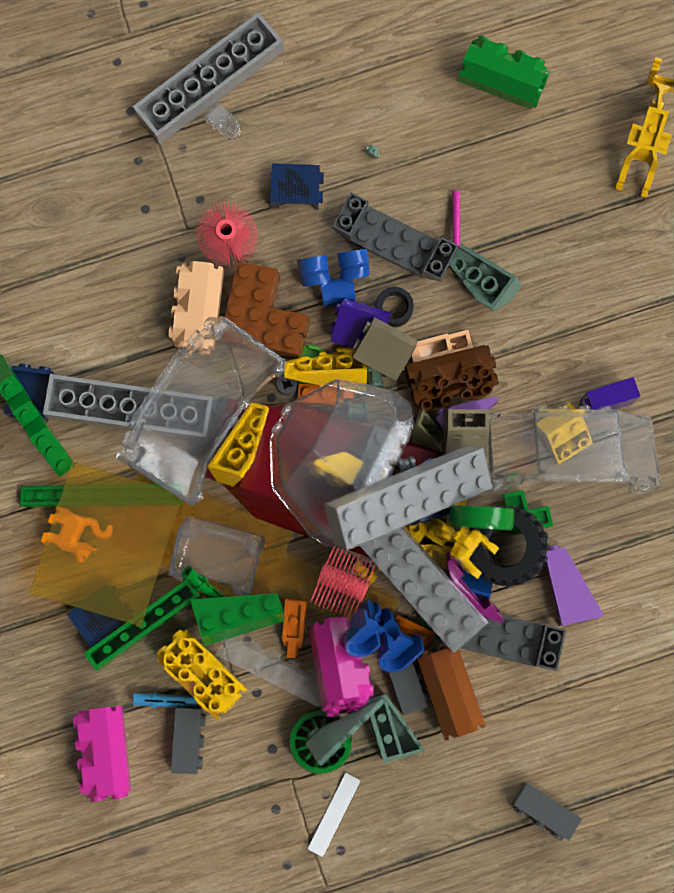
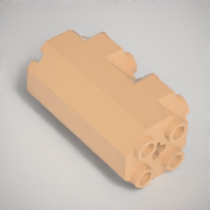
[169,261,224,355]

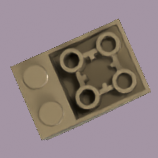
[443,409,490,459]

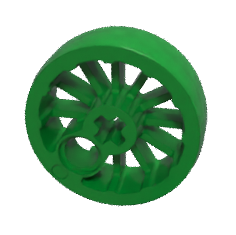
[449,505,514,530]
[289,709,353,774]

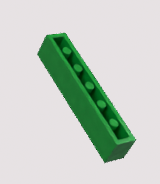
[83,580,202,671]

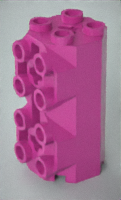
[309,617,373,717]
[73,706,132,802]

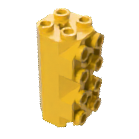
[156,630,248,720]

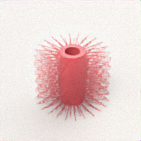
[196,201,258,270]
[310,546,376,619]

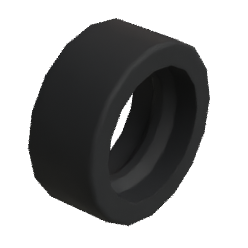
[375,287,414,327]

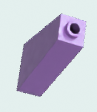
[544,545,603,626]

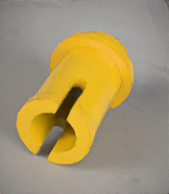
[351,560,378,585]

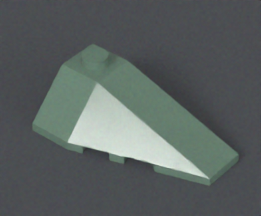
[449,243,522,311]
[306,697,387,765]

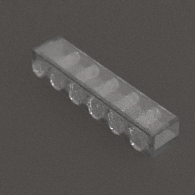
[215,635,322,709]

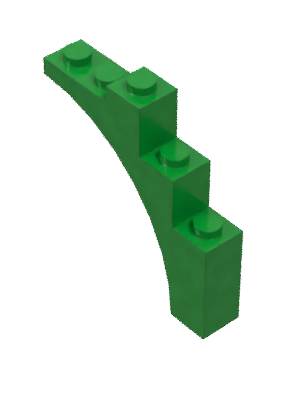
[0,354,76,477]

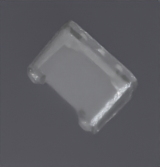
[168,517,266,596]

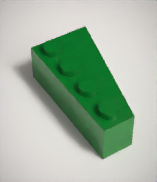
[190,593,285,646]

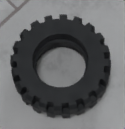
[469,505,550,586]

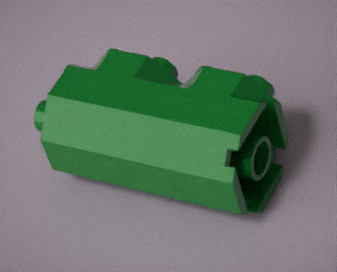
[457,36,550,109]

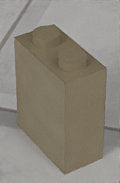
[352,317,418,381]

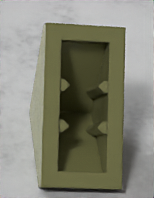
[410,409,443,451]

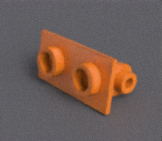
[395,614,435,651]

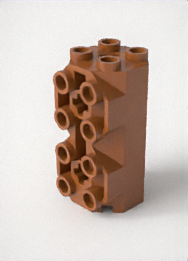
[417,645,486,741]

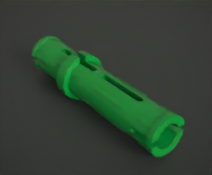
[181,566,225,598]

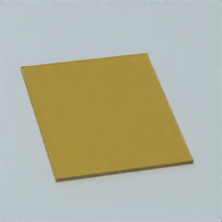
[29,462,183,627]

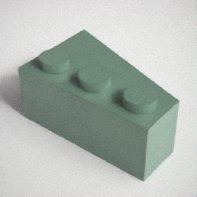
[366,694,425,763]

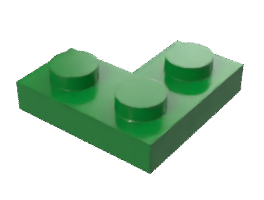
[503,490,554,535]

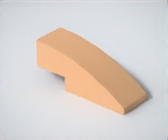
[411,330,473,363]

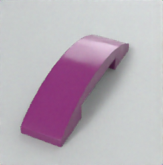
[446,552,504,623]

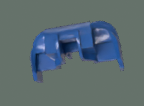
[297,249,370,309]
[344,600,425,672]

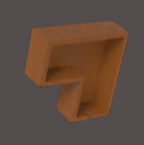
[219,262,311,359]

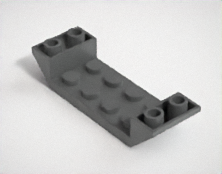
[332,192,459,281]
[433,615,566,671]

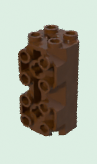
[404,345,499,411]

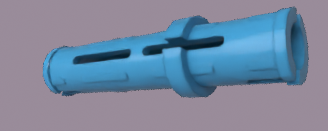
[133,692,197,709]

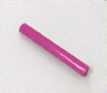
[452,191,460,249]

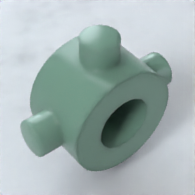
[365,145,380,158]

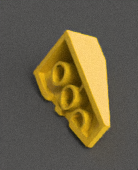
[283,347,367,391]
[207,402,269,486]

